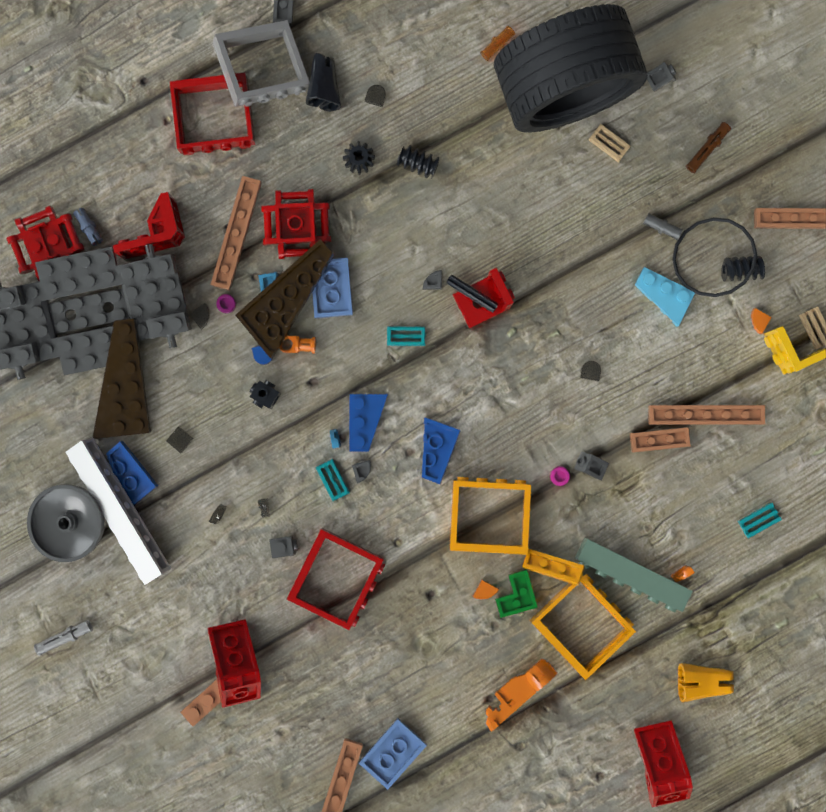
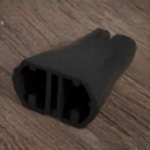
[306,53,341,112]

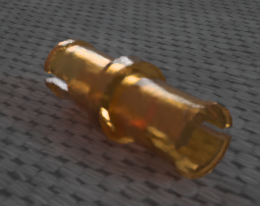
[480,25,515,61]

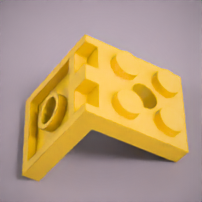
[764,326,826,375]

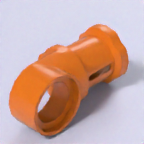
[279,336,316,354]

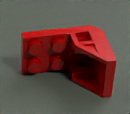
[113,192,185,260]
[207,619,261,708]
[634,720,693,808]

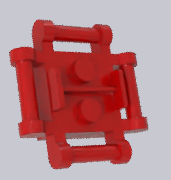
[261,189,331,259]
[6,205,85,282]

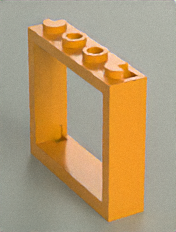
[449,477,531,555]
[530,574,636,680]

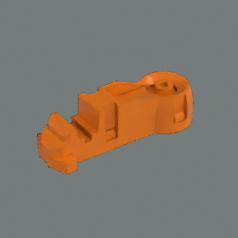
[486,658,558,732]

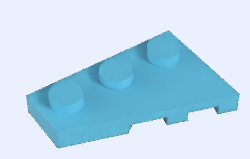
[635,267,695,327]

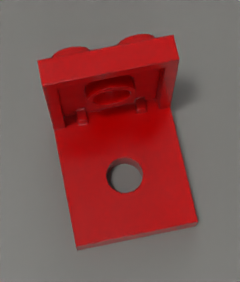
[452,268,515,329]

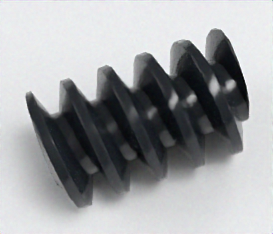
[397,145,440,179]
[721,256,765,282]

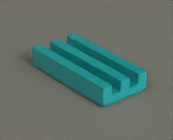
[387,326,425,346]
[315,459,350,501]
[737,503,782,538]

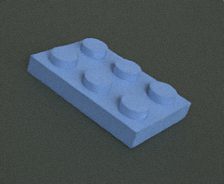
[312,258,353,319]
[359,718,427,790]

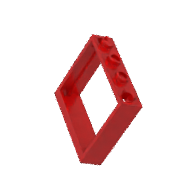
[169,72,256,155]
[286,528,386,630]

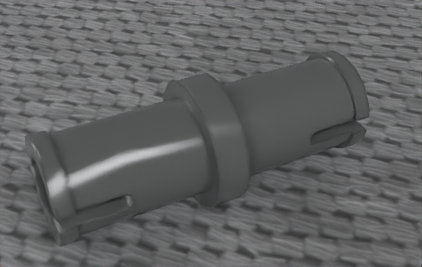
[643,213,683,240]

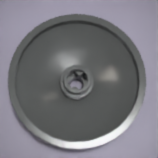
[27,484,104,562]

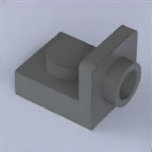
[647,62,677,92]
[574,452,609,481]
[269,535,298,559]

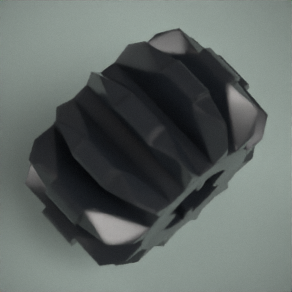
[343,141,375,175]

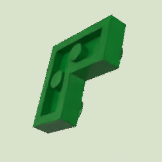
[495,569,538,618]

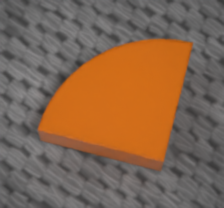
[751,308,772,334]
[671,565,695,582]
[473,579,499,599]

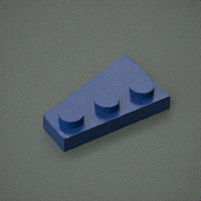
[106,441,158,506]

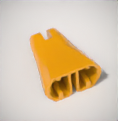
[678,663,734,703]

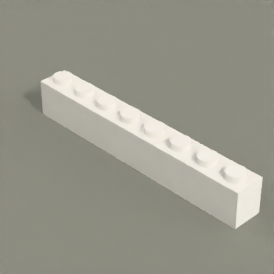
[66,437,171,585]

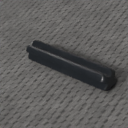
[447,275,498,312]

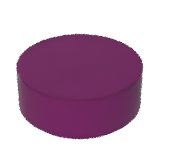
[216,294,236,314]

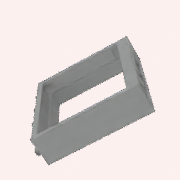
[213,20,310,107]

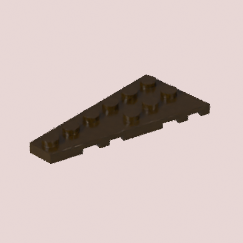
[235,239,334,359]
[93,318,151,439]

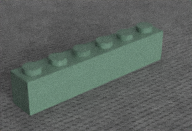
[575,538,693,612]

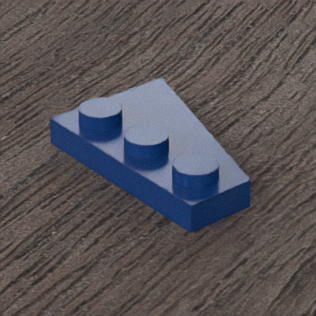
[349,394,388,452]
[422,417,461,485]

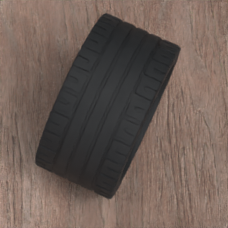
[493,4,648,133]

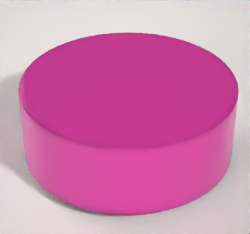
[550,467,570,486]

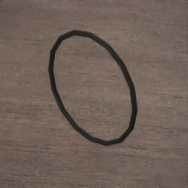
[672,217,758,297]

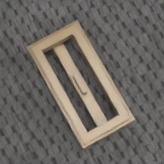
[589,124,631,163]
[799,306,826,349]

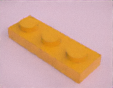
[522,548,585,586]

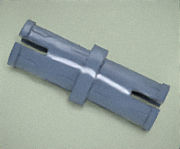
[73,208,103,246]

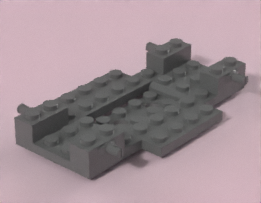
[0,244,192,380]

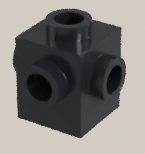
[249,380,281,410]

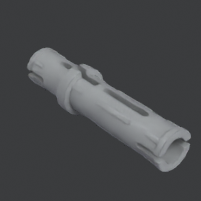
[34,620,93,656]

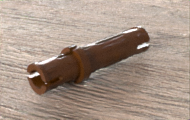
[685,122,731,174]

